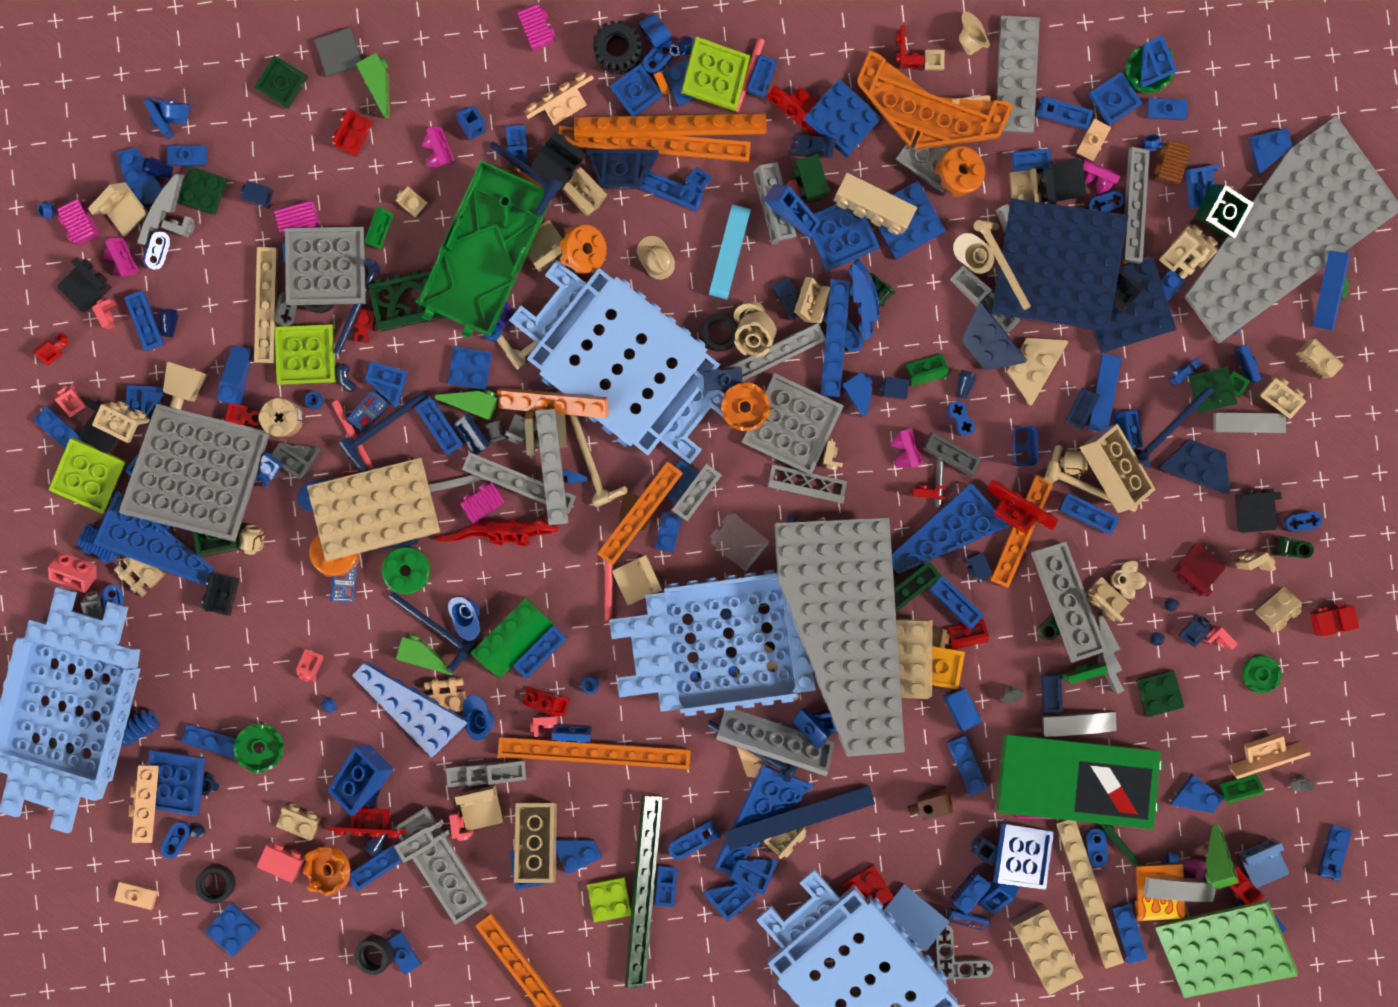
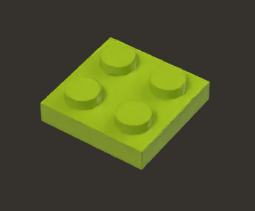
[587,876,631,923]

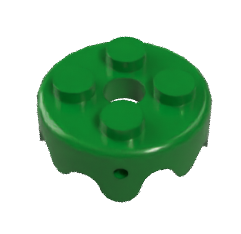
[1125,46,1175,94]
[381,546,431,595]
[234,723,284,773]

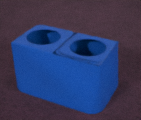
[1012,426,1038,467]
[943,687,982,732]

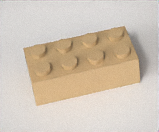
[833,173,917,235]
[1079,424,1156,513]
[896,619,933,699]
[514,803,557,883]
[1010,904,1083,995]

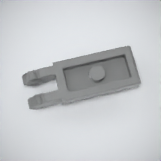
[394,819,450,863]

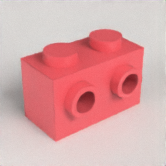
[48,551,97,593]
[257,842,305,883]

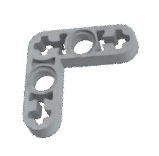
[935,924,993,980]

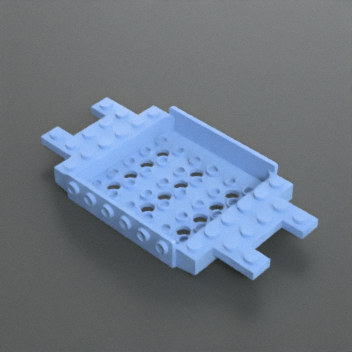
[509,260,725,464]
[609,570,816,716]
[0,587,141,833]
[757,869,958,1007]

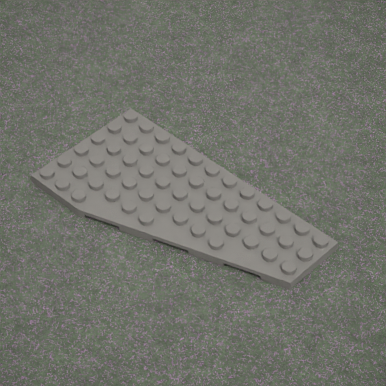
[1184,116,1398,343]
[774,518,905,757]

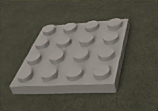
[285,227,366,305]
[742,373,844,475]

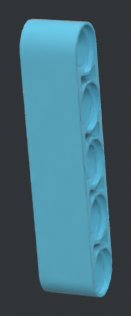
[709,204,751,300]

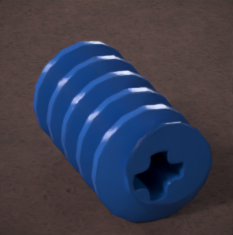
[122,709,160,746]

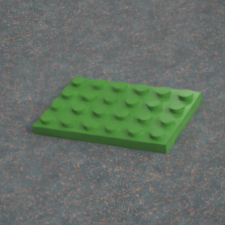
[1155,900,1298,998]

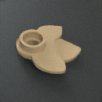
[1110,561,1147,599]

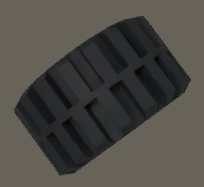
[593,20,642,75]

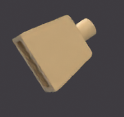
[163,362,208,410]

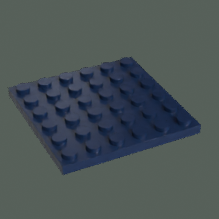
[991,198,1129,332]

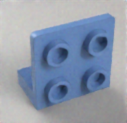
[1238,838,1289,888]

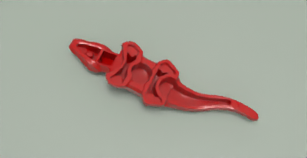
[435,518,558,547]

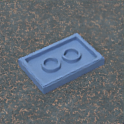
[883,884,950,951]

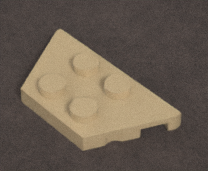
[1006,338,1068,406]

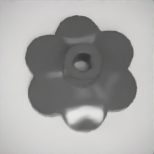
[1000,685,1024,704]
[1290,774,1315,793]

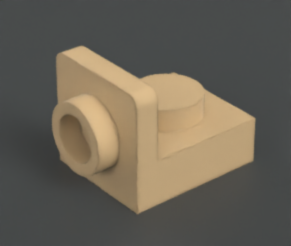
[396,186,428,219]
[822,441,843,470]

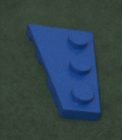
[117,148,163,207]

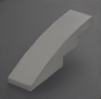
[137,174,184,245]
[950,265,1020,334]
[1213,413,1286,433]
[1095,614,1124,694]
[1042,711,1117,737]
[445,760,526,787]
[1143,876,1216,902]

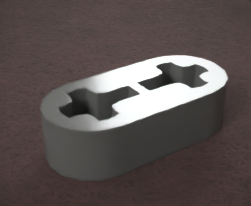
[274,291,297,327]

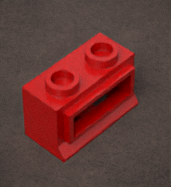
[1229,863,1264,904]

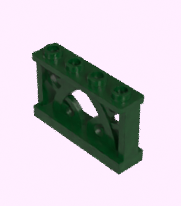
[368,267,447,332]

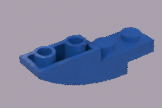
[849,259,881,339]

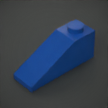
[764,184,821,238]
[216,345,253,405]

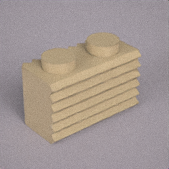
[1296,339,1344,379]

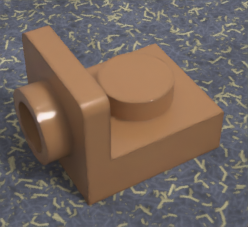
[932,627,949,649]

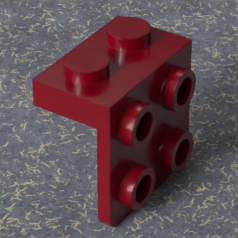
[1172,543,1225,597]

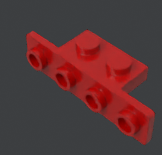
[767,85,821,136]
[987,480,1059,535]
[328,808,406,838]

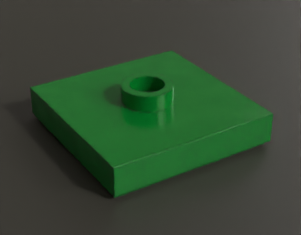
[1060,662,1108,684]

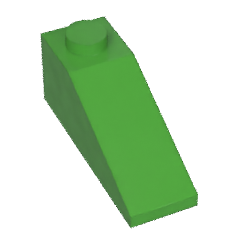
[356,53,390,119]
[435,390,498,420]
[396,634,455,675]
[1205,823,1239,889]

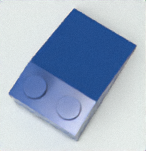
[328,744,394,816]

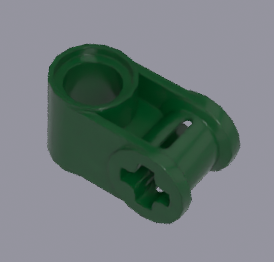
[870,273,896,307]
[1272,536,1314,559]
[1037,612,1061,640]

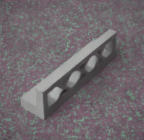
[753,162,797,245]
[767,465,847,504]

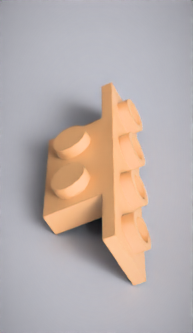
[523,71,594,125]
[1228,733,1310,779]
[129,765,159,843]

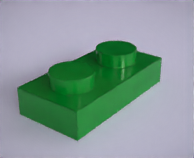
[364,206,394,250]
[1219,774,1265,804]

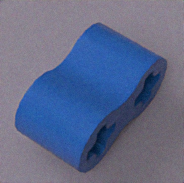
[638,13,672,48]
[947,401,975,436]

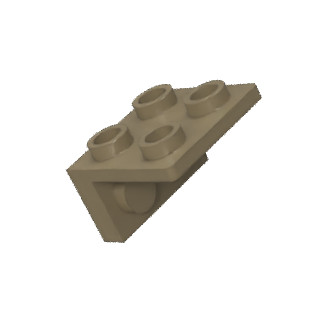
[525,411,567,456]

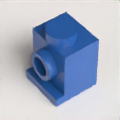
[457,105,486,141]

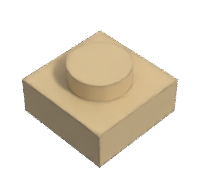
[924,50,945,71]

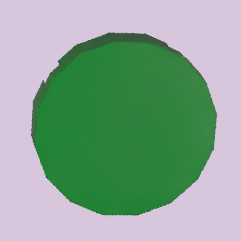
[1241,655,1282,694]

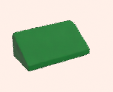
[905,354,948,386]

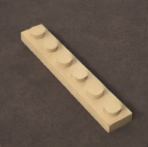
[254,247,278,363]

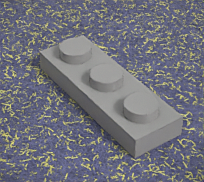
[672,464,722,521]

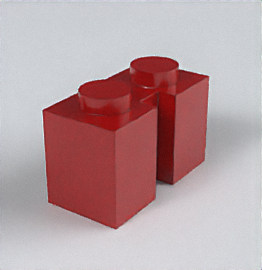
[1310,602,1359,637]

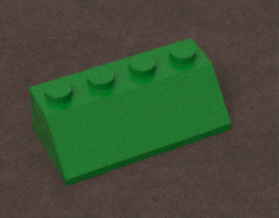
[471,597,554,678]

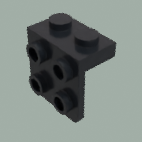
[530,132,586,190]
[1040,158,1086,205]
[58,257,112,313]
[79,398,117,453]
[1235,488,1282,533]

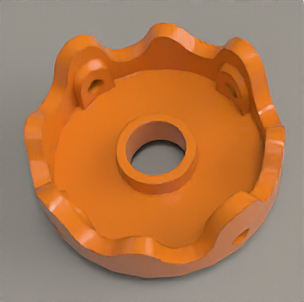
[934,146,985,197]
[560,224,607,274]
[721,383,770,431]
[309,533,359,577]
[303,845,350,896]

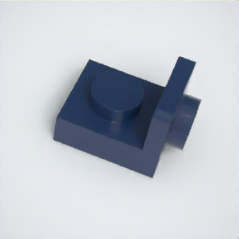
[1179,613,1211,648]

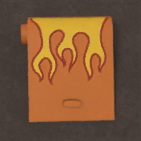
[1134,863,1188,921]

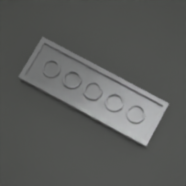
[996,16,1040,134]
[1031,542,1107,663]
[716,709,835,776]
[393,806,489,925]

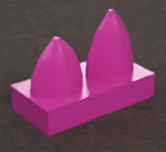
[422,126,456,167]
[1082,158,1120,196]
[102,238,140,277]
[891,428,924,468]
[1179,859,1207,881]

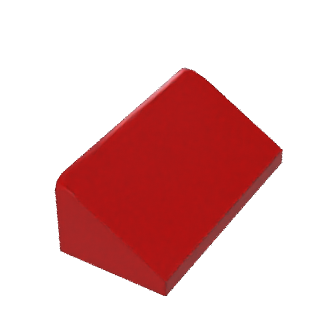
[946,619,989,650]

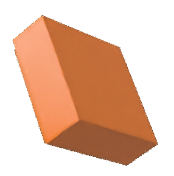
[654,72,671,95]

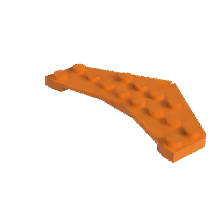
[858,50,1014,150]

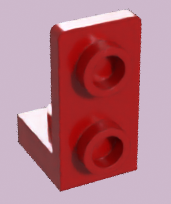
[895,25,924,69]
[523,687,570,716]

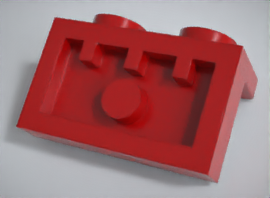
[332,109,373,157]

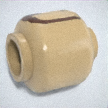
[1060,450,1088,476]
[238,525,265,555]

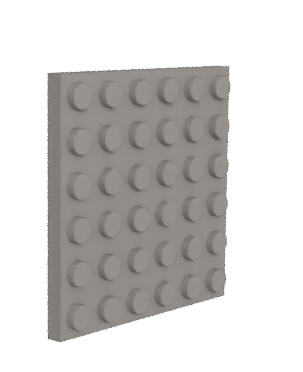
[119,404,270,542]

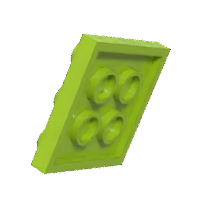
[681,37,750,111]
[274,325,336,385]
[49,437,127,514]

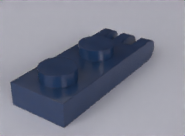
[789,135,836,158]

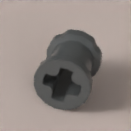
[485,420,507,444]

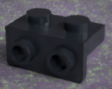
[1113,269,1143,312]
[201,573,240,616]

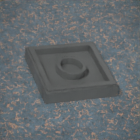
[314,27,362,77]

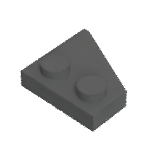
[272,443,323,480]

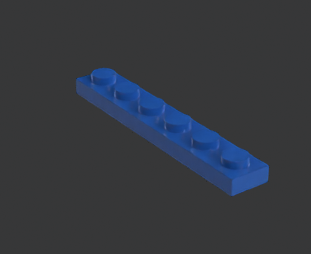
[821,279,851,397]

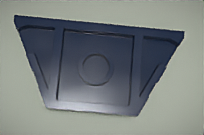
[586,149,659,189]
[962,302,1027,370]
[1158,439,1230,495]

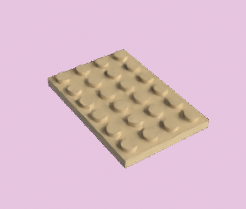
[307,458,441,562]

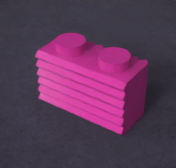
[517,3,556,52]
[57,198,100,245]
[274,200,321,235]
[460,482,506,523]

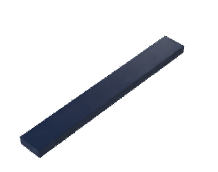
[723,785,875,851]

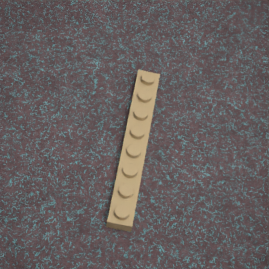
[1055,820,1124,969]

